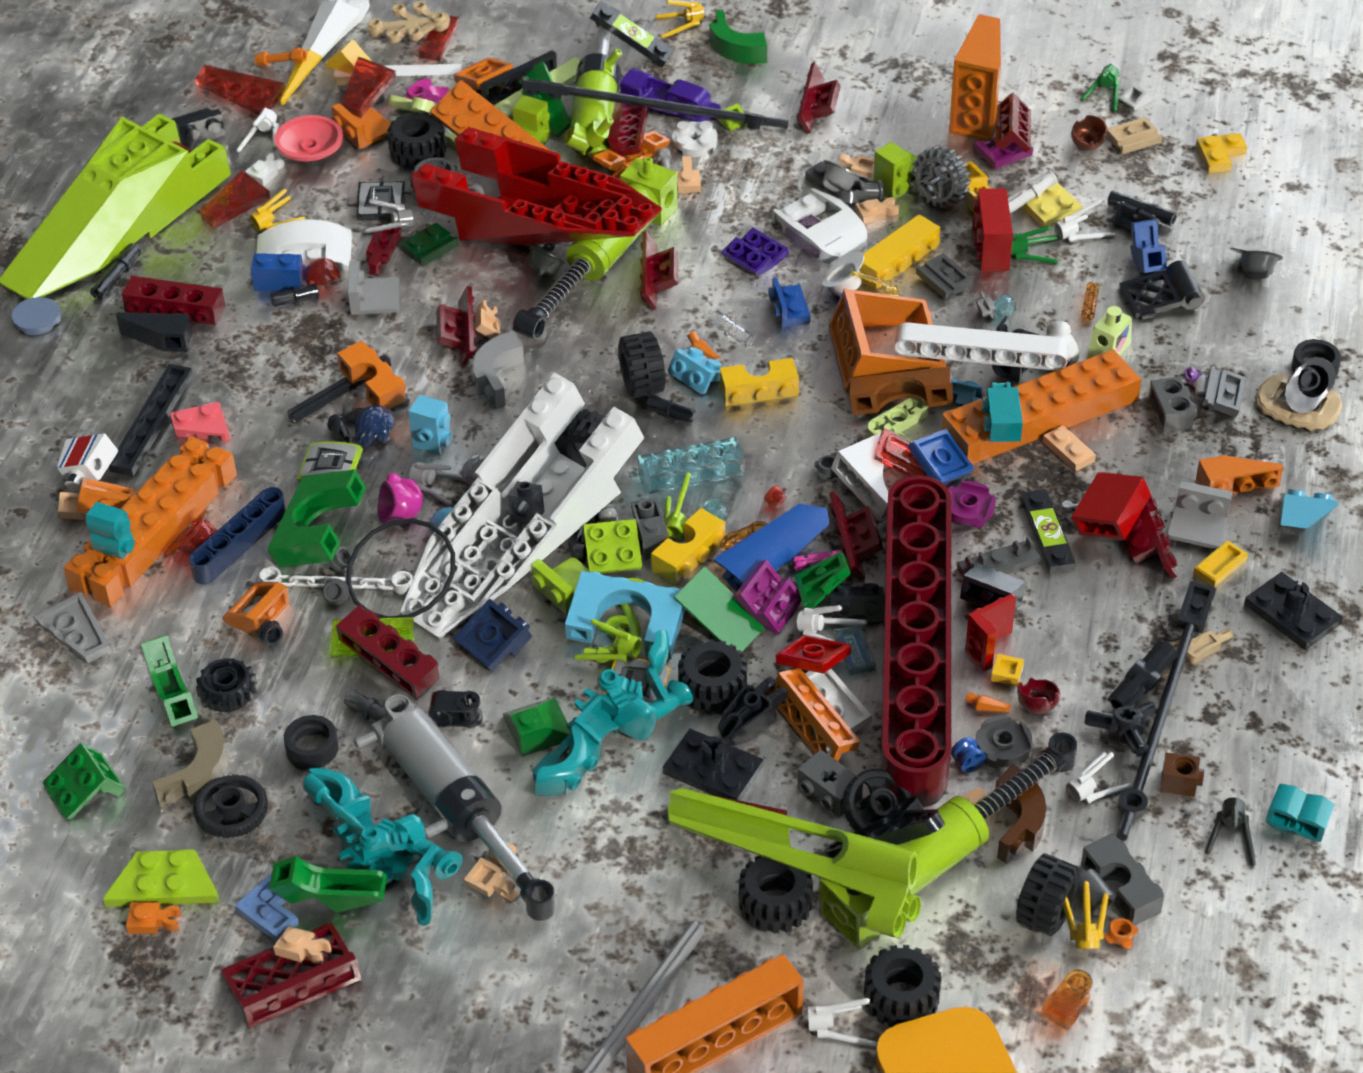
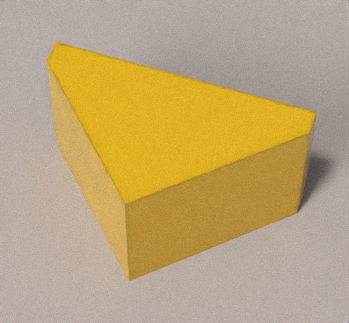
[325,40,374,78]

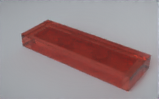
[419,16,460,61]

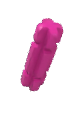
[793,549,844,572]

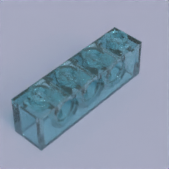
[638,436,745,495]

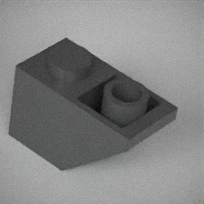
[631,497,668,560]

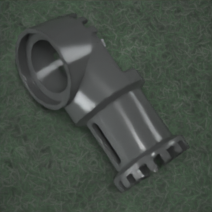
[837,180,884,204]

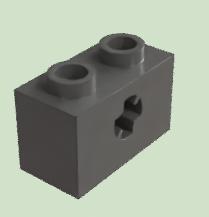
[797,750,863,818]

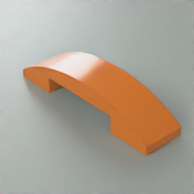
[593,130,670,171]

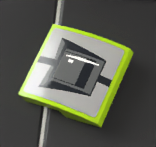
[297,442,363,483]

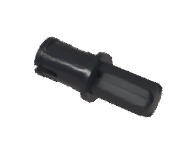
[270,283,319,307]
[646,394,696,423]

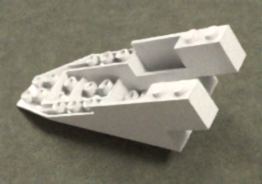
[400,372,644,639]

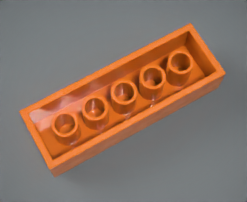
[625,954,804,1073]

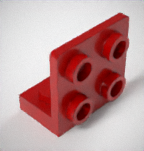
[965,594,1016,671]

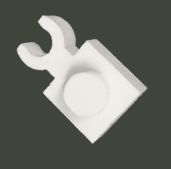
[245,152,285,186]

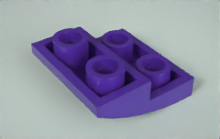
[721,227,789,276]

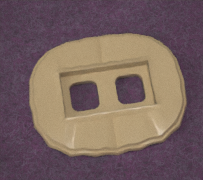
[1255,373,1343,431]

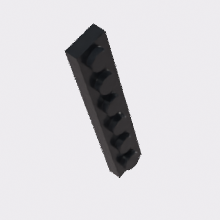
[109,364,193,476]

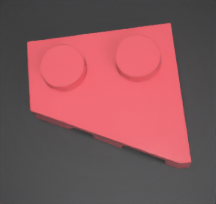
[170,402,230,441]

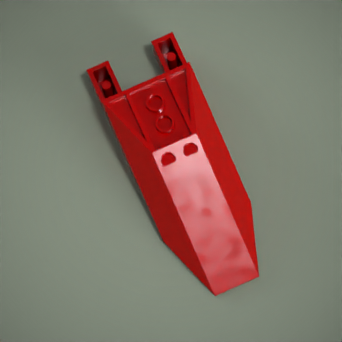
[411,127,662,245]

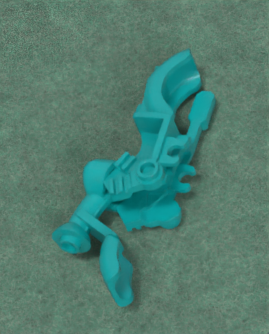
[532,630,693,797]
[303,768,463,925]

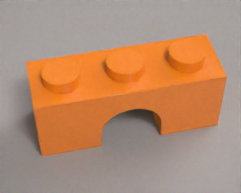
[337,340,406,410]

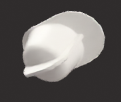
[822,251,864,297]

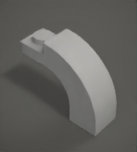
[473,330,524,409]

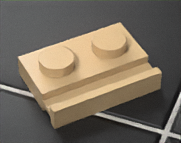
[1106,117,1163,154]

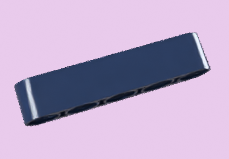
[189,487,286,584]

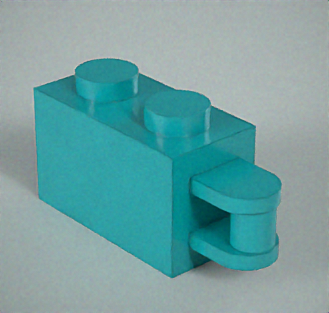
[982,382,1023,442]

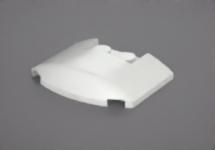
[257,219,352,273]

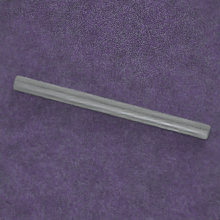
[581,921,705,1073]

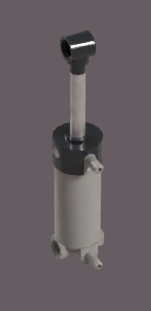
[354,695,556,921]

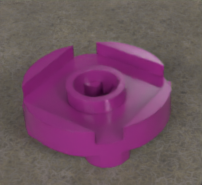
[948,481,996,528]

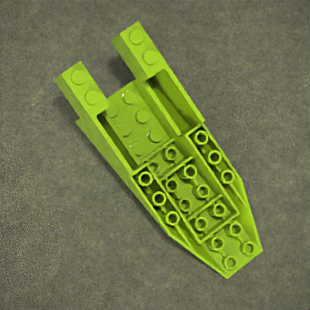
[0,113,231,300]

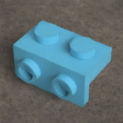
[668,347,721,394]

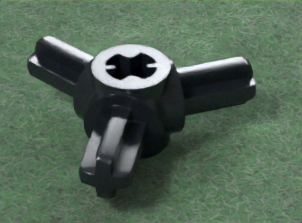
[1084,701,1157,757]

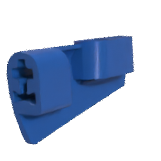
[713,504,829,592]

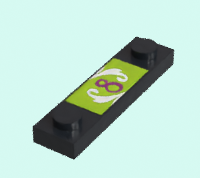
[590,1,674,67]
[1020,489,1076,574]

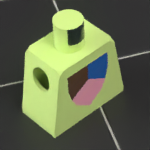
[1087,306,1132,359]

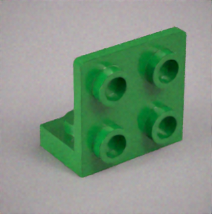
[43,742,126,820]

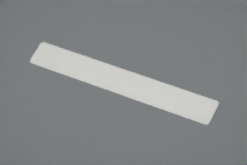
[334,64,462,77]

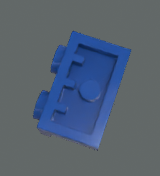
[768,278,811,327]

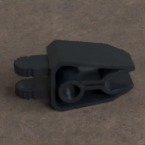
[718,677,788,746]

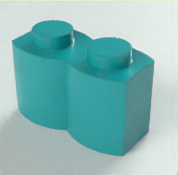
[86,502,135,560]
[1266,784,1335,842]

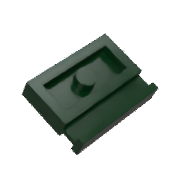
[400,222,458,266]

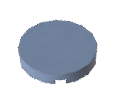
[11,297,61,335]

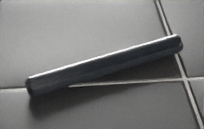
[287,355,392,423]

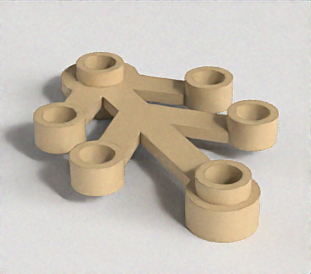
[367,1,450,43]

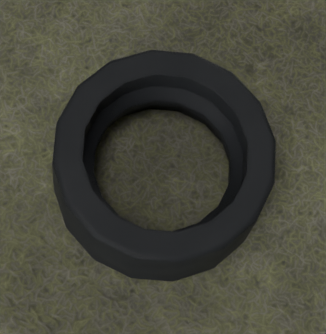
[1291,339,1341,376]
[284,715,339,769]

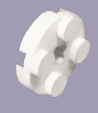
[672,121,717,157]

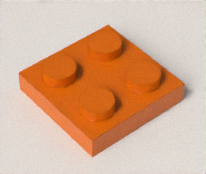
[453,57,513,90]

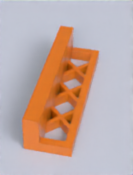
[769,668,861,762]

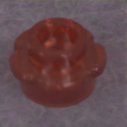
[764,484,787,508]

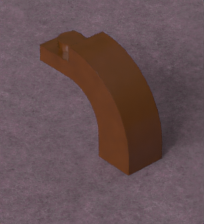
[995,764,1046,864]

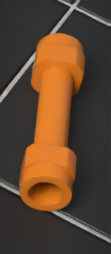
[254,48,307,67]

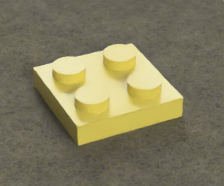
[1021,183,1083,228]

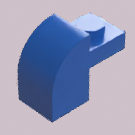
[1130,219,1167,273]

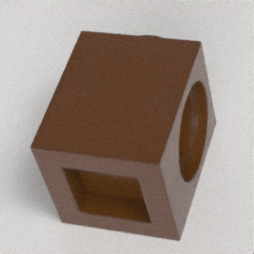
[1160,752,1204,797]

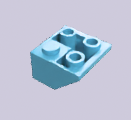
[1279,489,1338,529]

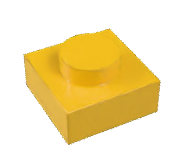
[991,654,1024,687]

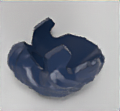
[354,405,394,447]

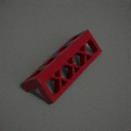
[995,92,1031,153]
[608,94,649,157]

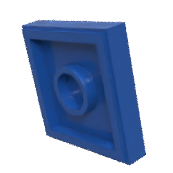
[908,429,975,484]

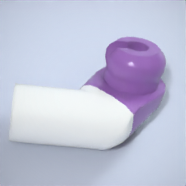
[1183,367,1207,400]

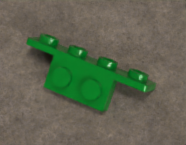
[519,62,571,138]

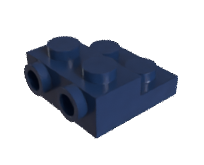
[453,598,532,672]

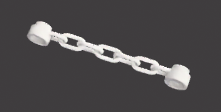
[259,566,413,595]

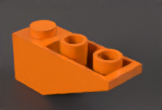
[1196,455,1284,495]

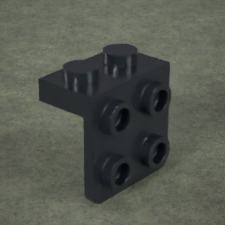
[171,108,225,148]

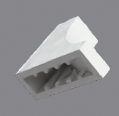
[831,432,899,521]

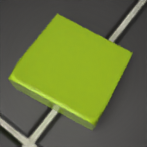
[717,103,747,132]

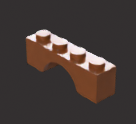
[850,367,953,415]

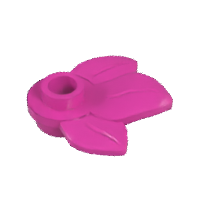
[406,78,448,103]

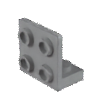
[348,261,400,315]
[1167,481,1233,549]

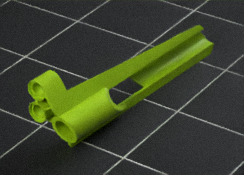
[668,788,921,938]

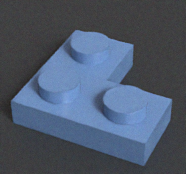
[234,873,299,942]

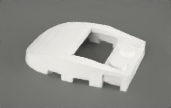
[772,188,868,263]

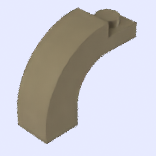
[152,719,228,807]

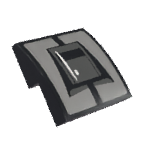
[356,181,405,221]

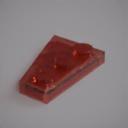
[341,56,396,118]
[200,170,271,229]

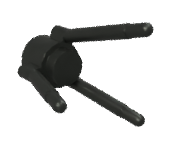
[1205,797,1256,867]

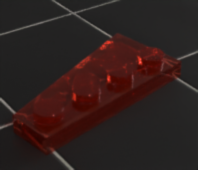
[195,65,285,115]

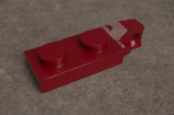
[366,223,402,276]

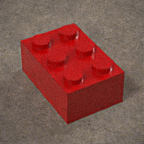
[971,188,1013,271]

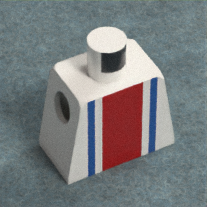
[57,433,118,491]

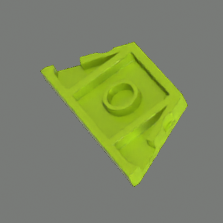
[104,849,219,907]

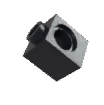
[508,481,545,524]

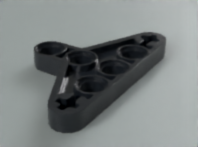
[824,796,945,858]

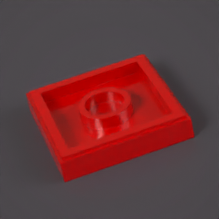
[776,634,851,674]

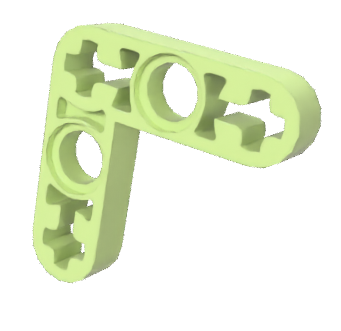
[387,94,437,115]
[867,398,928,471]

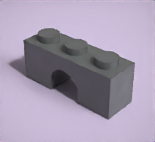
[1081,833,1164,925]

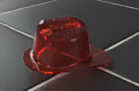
[163,510,217,558]

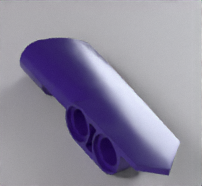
[620,68,721,122]

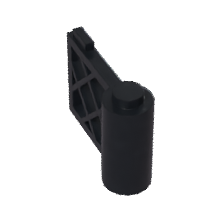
[1119,260,1205,320]

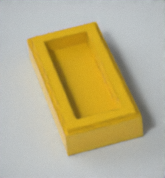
[1193,540,1248,587]

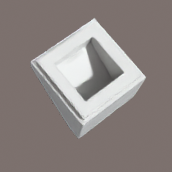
[1119,82,1153,111]

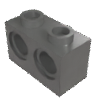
[1148,377,1197,433]

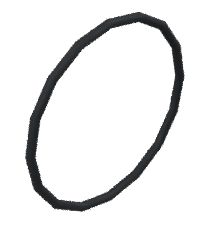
[346,518,455,622]

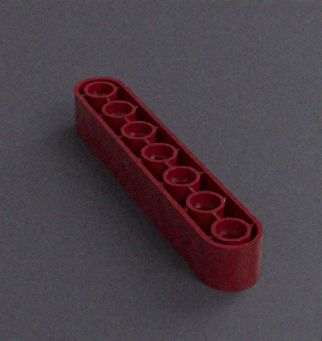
[880,475,952,807]

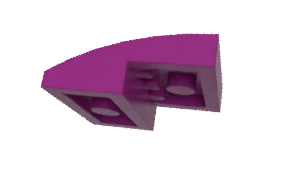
[734,560,801,633]

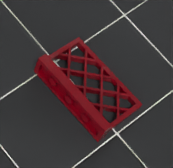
[221,922,362,1029]

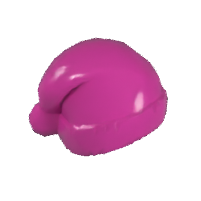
[377,473,423,523]

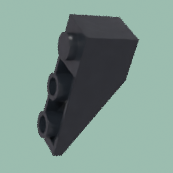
[116,312,192,352]

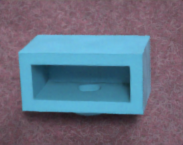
[408,395,452,455]

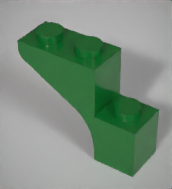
[269,856,387,913]

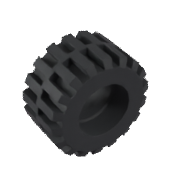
[387,112,446,169]
[618,331,666,398]
[554,409,606,468]
[678,640,747,714]
[1016,853,1080,936]
[739,855,813,933]
[864,945,942,1027]

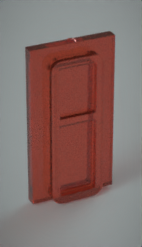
[874,427,945,485]

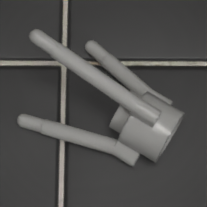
[361,199,413,234]
[409,462,463,507]

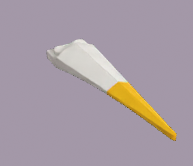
[280,0,370,106]

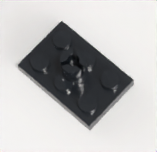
[1244,571,1343,650]
[662,728,764,803]

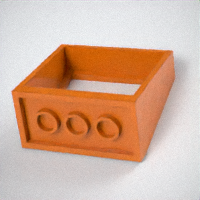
[949,14,1001,141]
[829,289,946,392]

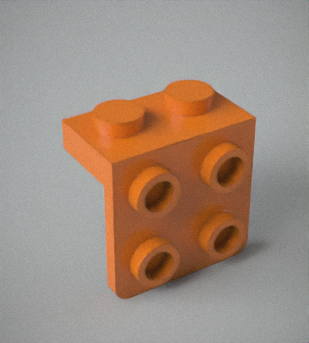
[331,103,390,149]

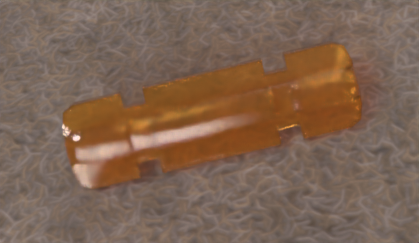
[1081,282,1100,320]

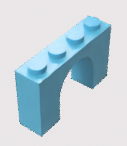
[565,571,686,660]

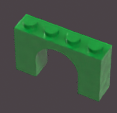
[267,469,366,567]

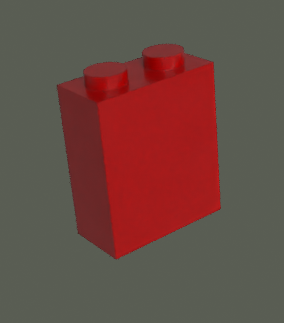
[1071,472,1151,540]

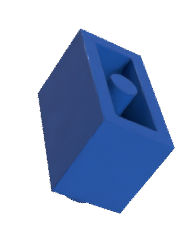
[250,253,305,291]

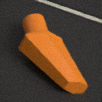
[687,331,720,360]
[965,692,1011,712]

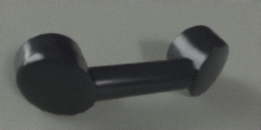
[569,514,598,563]

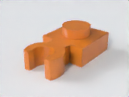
[126,902,182,934]

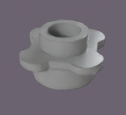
[975,292,996,319]

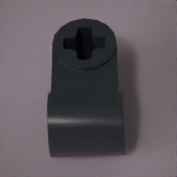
[428,690,483,728]

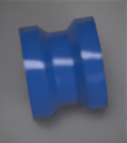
[951,737,986,773]

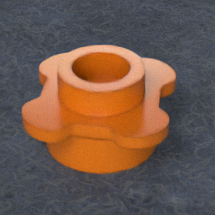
[1104,918,1138,949]

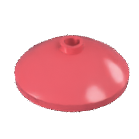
[274,115,343,162]

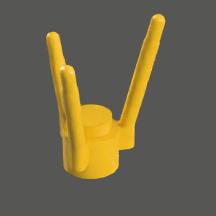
[655,0,704,39]
[250,189,305,231]
[1063,881,1109,949]

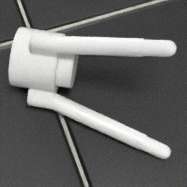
[236,108,279,153]
[1054,199,1115,242]
[797,605,867,641]
[1066,752,1131,804]
[808,998,878,1048]

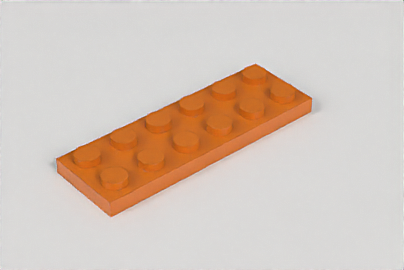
[430,80,549,150]

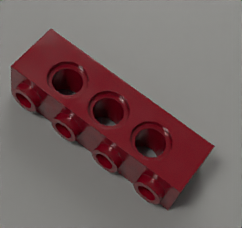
[121,275,225,325]
[336,605,440,700]

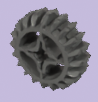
[911,145,972,208]

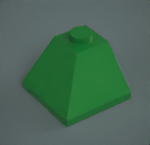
[503,697,572,756]

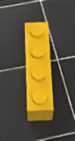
[859,215,940,290]

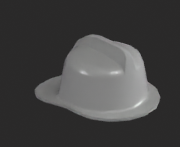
[823,160,874,194]

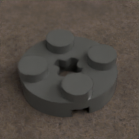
[975,716,1032,768]

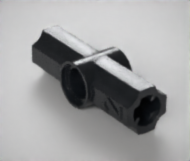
[1107,640,1179,710]

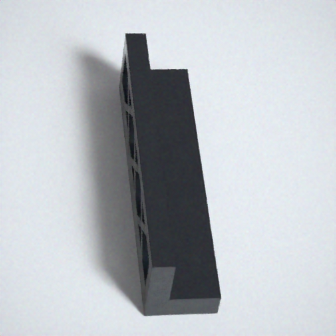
[475,50,557,105]

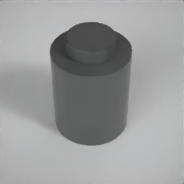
[1076,869,1117,916]

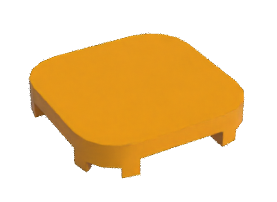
[876,1006,1018,1073]

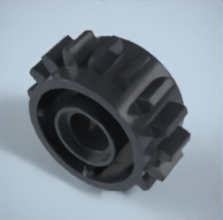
[196,658,257,712]

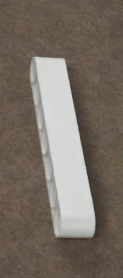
[895,323,1068,370]

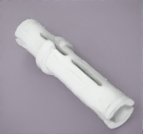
[1008,170,1058,213]

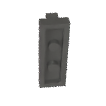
[957,537,1041,577]

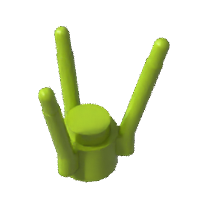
[664,472,705,539]
[574,619,642,662]

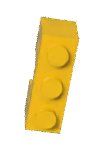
[720,358,799,406]
[651,508,726,585]

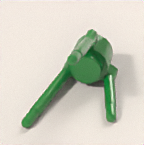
[1080,64,1121,112]
[1011,226,1059,264]

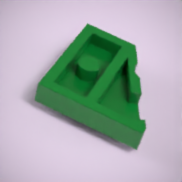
[794,551,851,608]

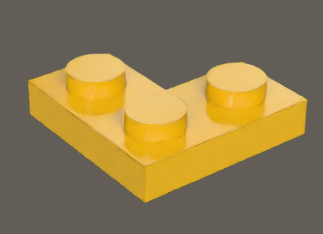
[1196,133,1247,173]

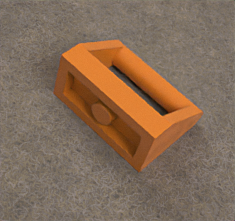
[76,478,134,513]
[222,582,290,638]

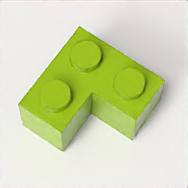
[513,95,551,145]
[873,141,917,199]

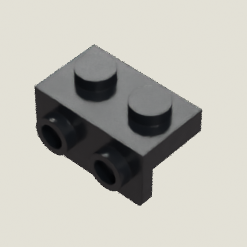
[830,583,885,622]

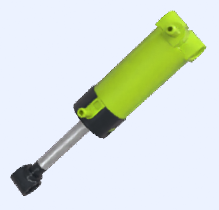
[564,2,622,159]

